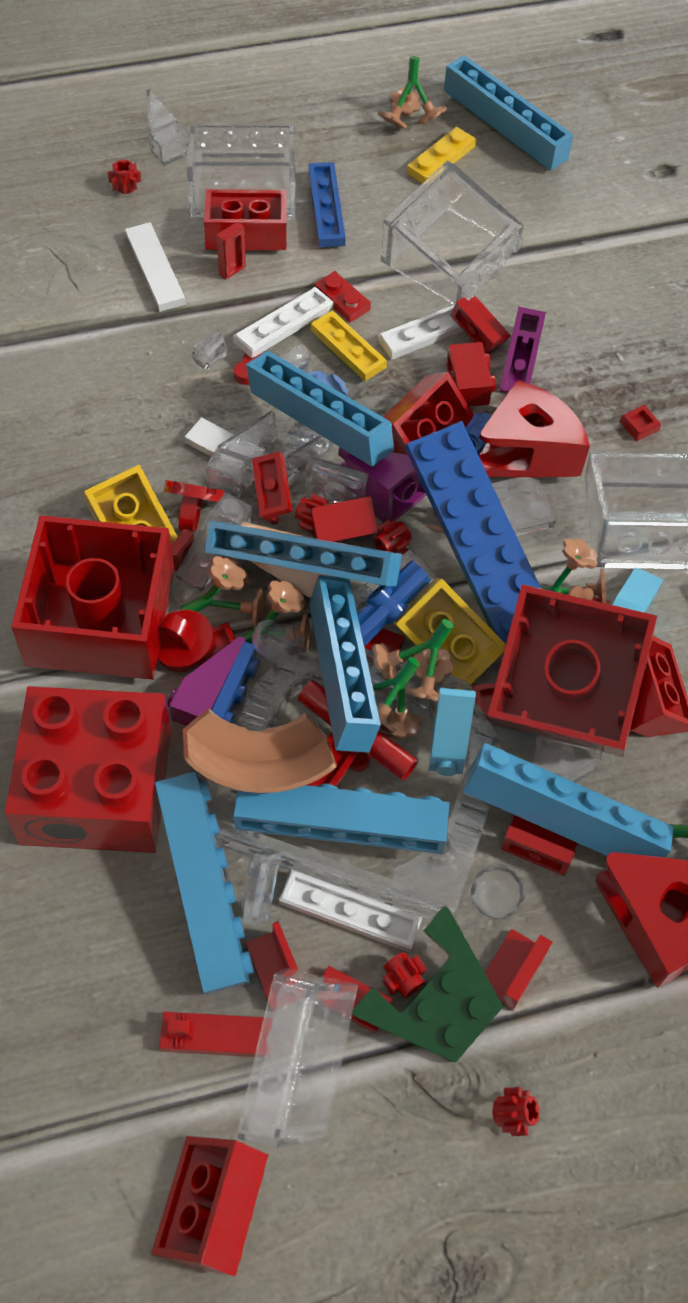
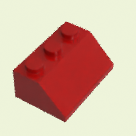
[204,189,287,251]
[383,372,474,455]
[630,636,688,737]
[151,1136,269,1277]

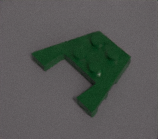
[349,906,503,1063]

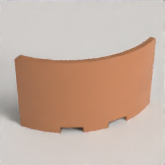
[183,708,336,793]

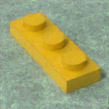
[407,127,476,186]
[311,310,387,382]

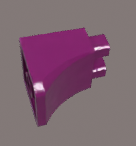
[338,447,426,522]

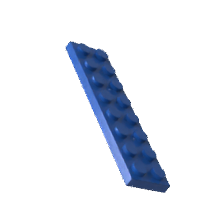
[404,421,541,656]

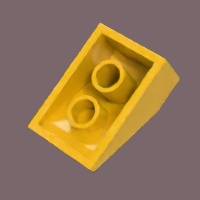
[83,464,178,545]
[392,578,506,690]

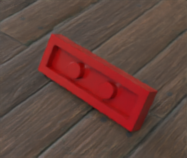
[159,1011,273,1058]

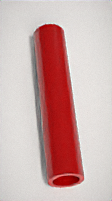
[298,680,419,781]

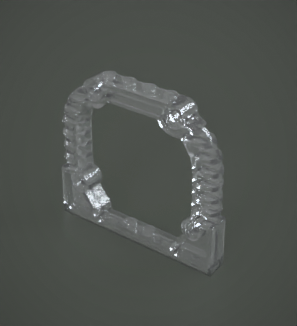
[207,648,501,920]

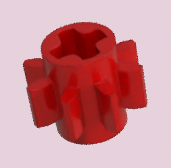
[107,159,142,194]
[295,493,328,533]
[374,519,412,555]
[382,952,427,998]
[492,1087,540,1136]

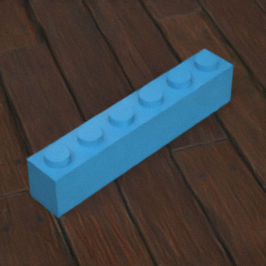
[444,55,573,171]
[246,351,394,466]
[205,521,402,586]
[309,575,381,752]
[463,743,673,858]
[155,771,254,994]
[234,784,450,854]

